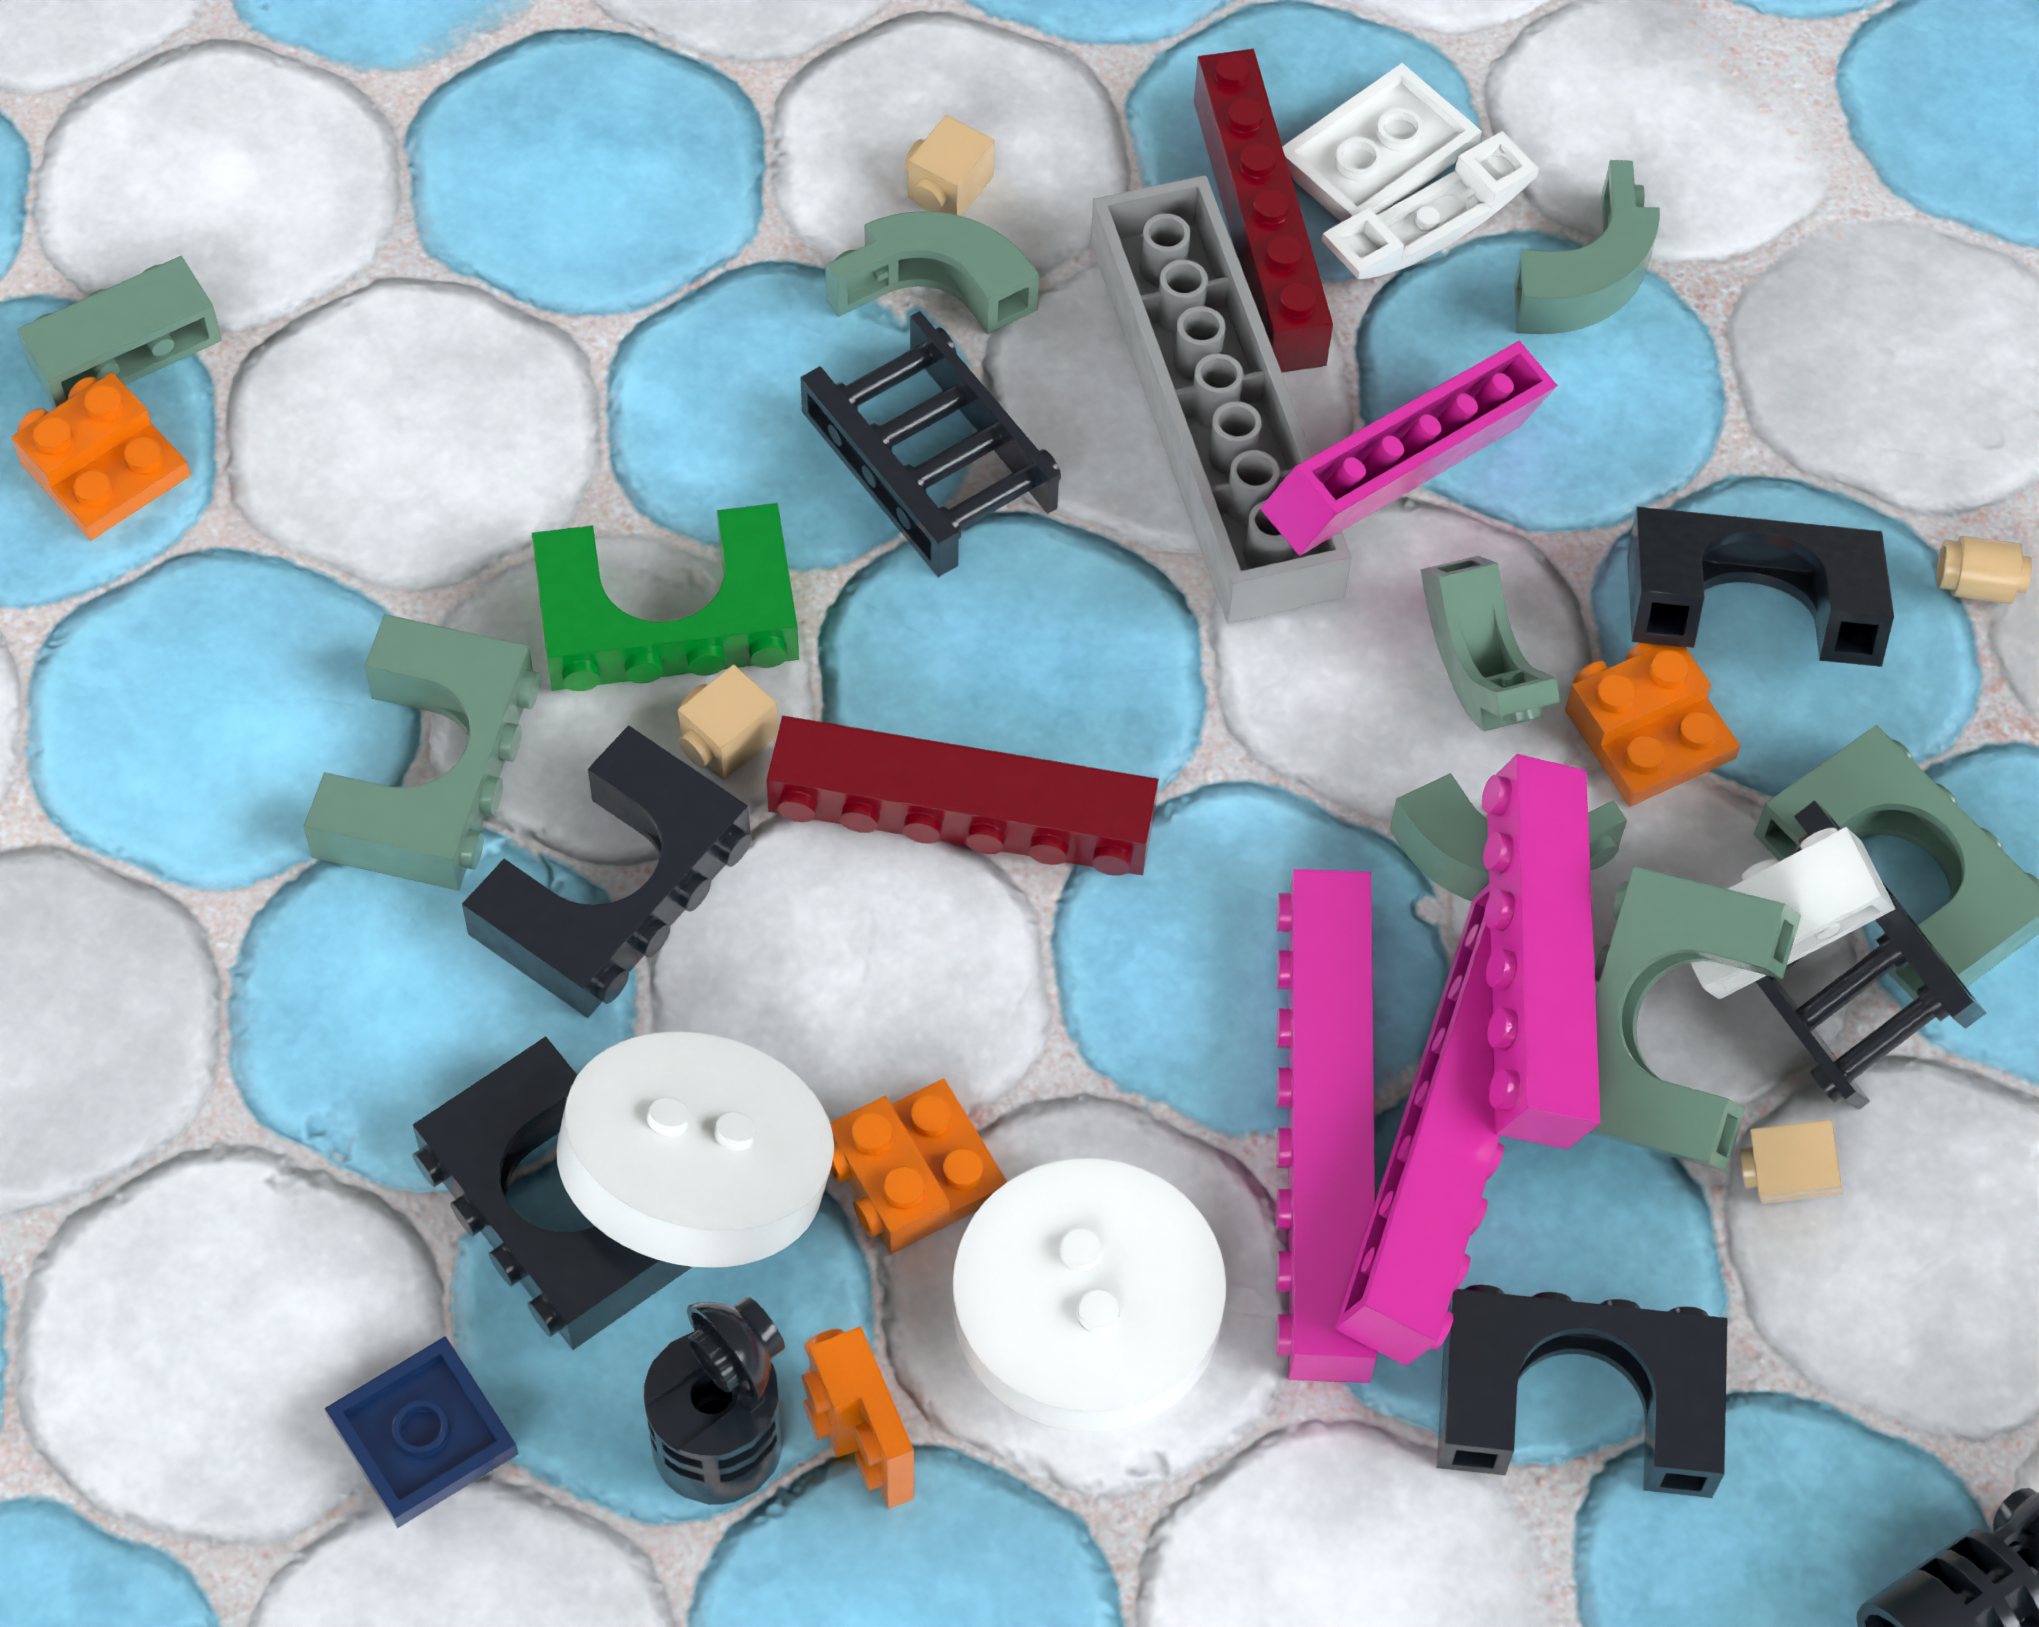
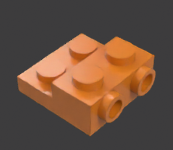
[11,372,191,541]
[1565,643,1740,807]
[830,1078,1007,1254]
[801,1326,914,1509]

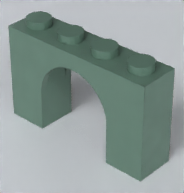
[303,614,540,891]
[1753,725,2039,1000]
[1589,866,1801,1172]

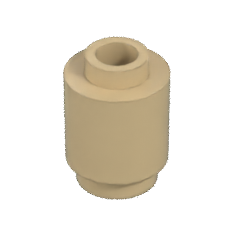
[1936,536,2032,604]

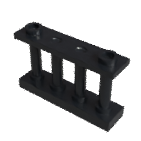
[800,311,1061,577]
[1755,800,1986,1109]

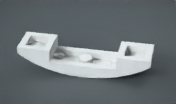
[1321,131,1539,279]

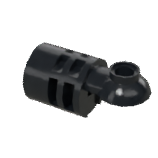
[643,1297,785,1505]
[1856,1488,2039,1627]

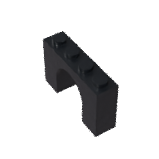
[1627,507,1894,667]
[462,725,752,1018]
[412,1036,692,1350]
[1436,1284,1728,1498]

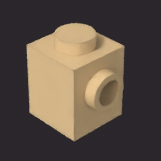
[904,115,995,216]
[678,664,779,780]
[1740,1119,1843,1204]

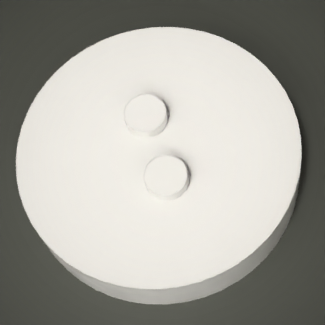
[556,1032,834,1268]
[952,1158,1226,1432]

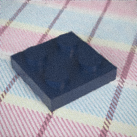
[325,1336,519,1528]

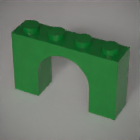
[531,503,799,691]

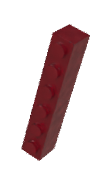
[1194,48,1333,373]
[766,715,1159,876]

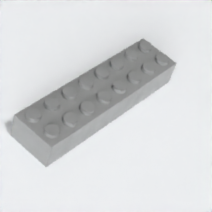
[1090,175,1352,624]

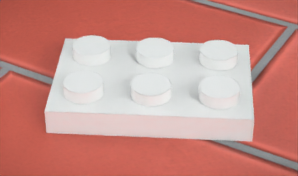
[1282,63,1482,222]

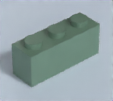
[17,255,222,408]

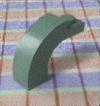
[1514,160,1660,334]
[825,211,1039,334]
[1420,556,1560,731]
[1390,773,1627,901]

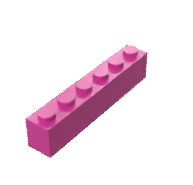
[1260,340,1558,556]
[1482,754,1600,1150]

